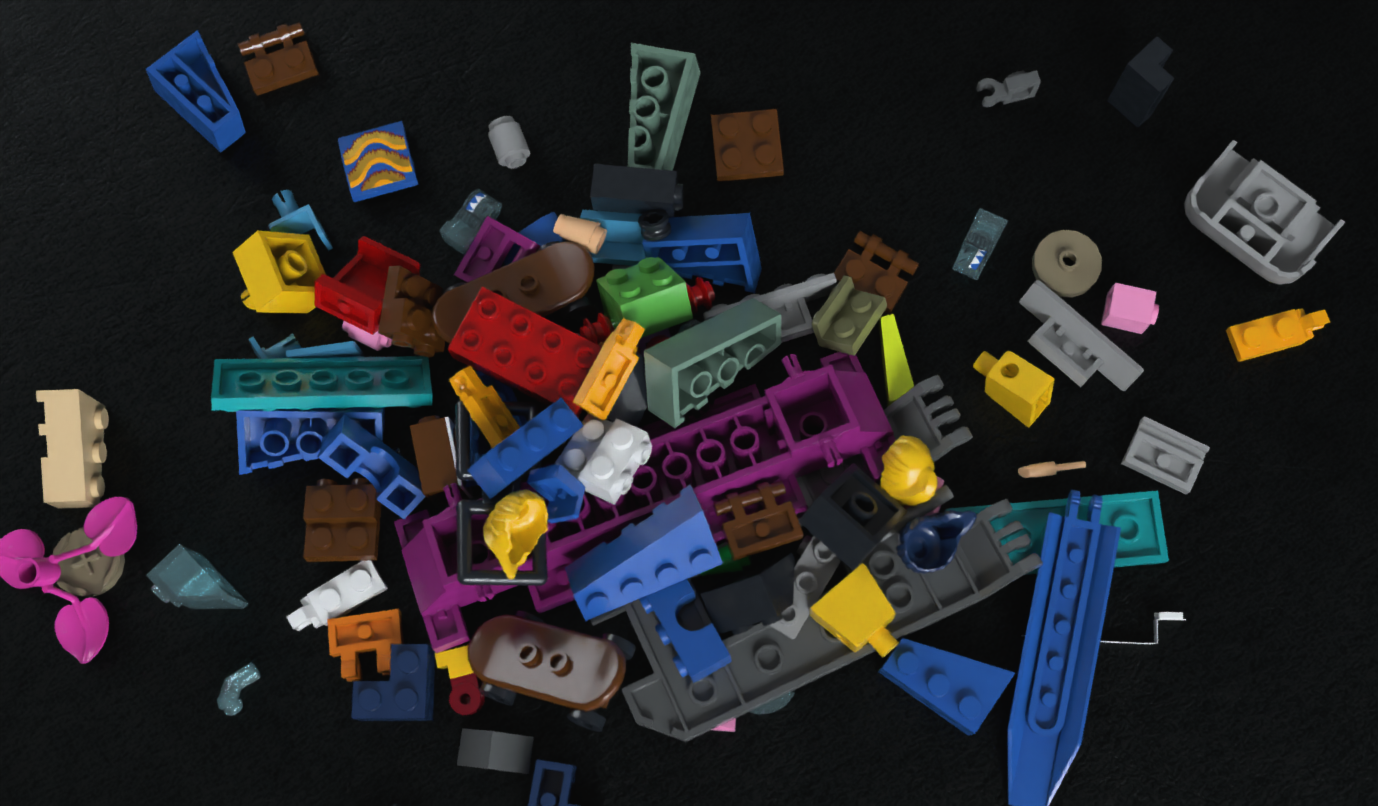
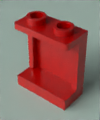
[314,236,420,335]

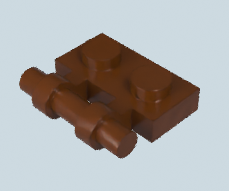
[238,22,319,96]
[834,230,919,314]
[713,480,804,561]

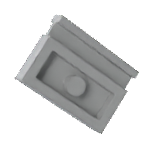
[1121,416,1210,494]

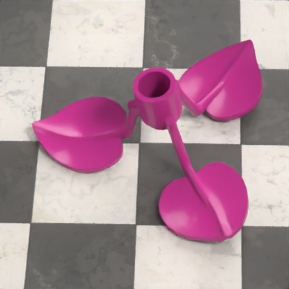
[0,497,137,664]

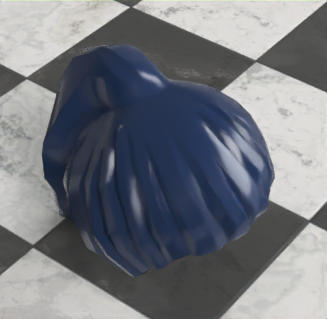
[896,510,977,574]

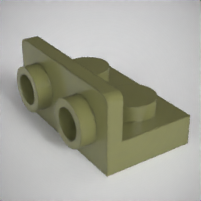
[812,275,887,356]

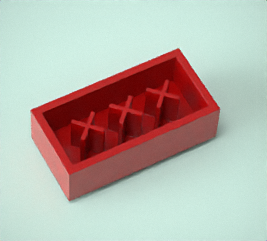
[448,286,602,419]

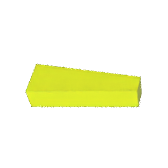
[878,314,914,407]

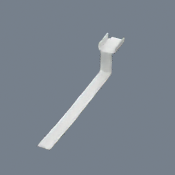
[1021,612,1186,644]

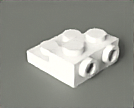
[555,413,652,505]

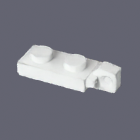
[287,560,388,631]

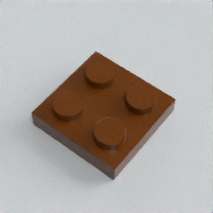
[711,109,784,182]

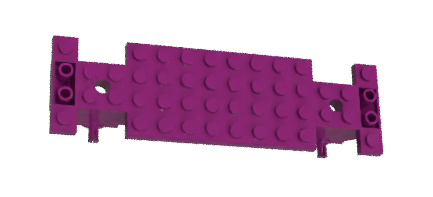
[394,352,896,653]

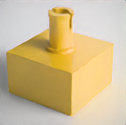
[233,230,326,313]

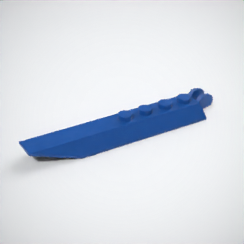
[1007,490,1121,806]

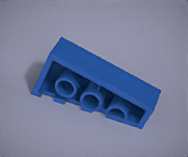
[236,407,385,475]

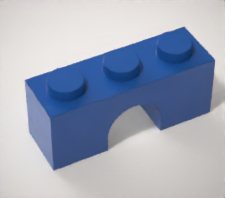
[468,397,584,499]
[318,415,425,519]
[639,579,732,683]

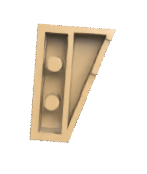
[36,389,109,508]

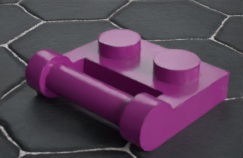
[454,216,540,282]

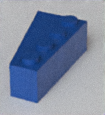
[565,484,723,621]

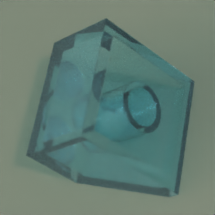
[147,544,249,609]

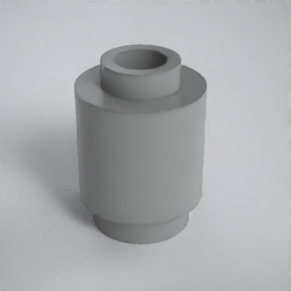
[488,116,530,169]

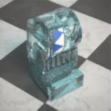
[439,189,502,255]
[952,208,1008,280]

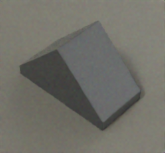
[457,728,535,774]

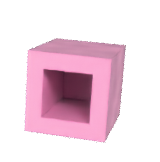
[1101,283,1159,334]

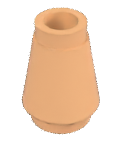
[553,214,607,255]

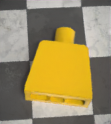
[973,351,1055,428]
[810,563,899,657]

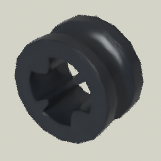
[638,209,672,241]

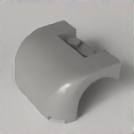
[1184,140,1345,285]

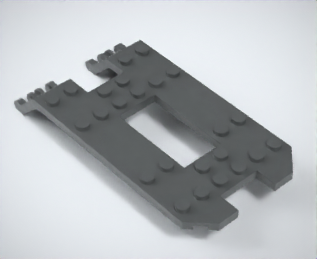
[590,375,1043,742]

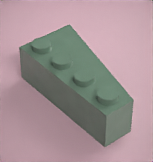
[628,43,700,171]
[644,298,781,428]

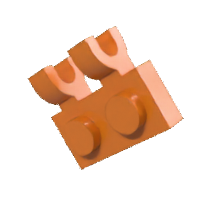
[327,609,404,682]

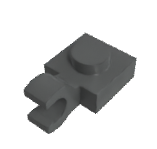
[977,70,1041,107]

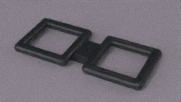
[455,400,548,586]

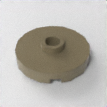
[1032,230,1102,298]

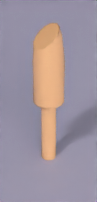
[1018,461,1086,478]

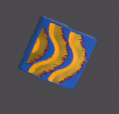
[338,121,419,202]

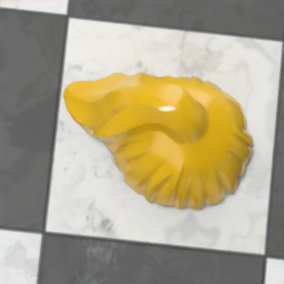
[880,435,937,506]
[483,489,548,579]

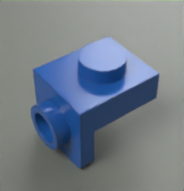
[527,464,585,523]

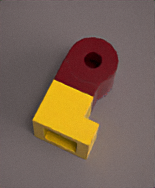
[434,645,485,715]

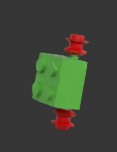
[580,257,715,345]

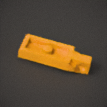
[1226,308,1330,362]
[573,318,645,420]
[449,365,520,448]

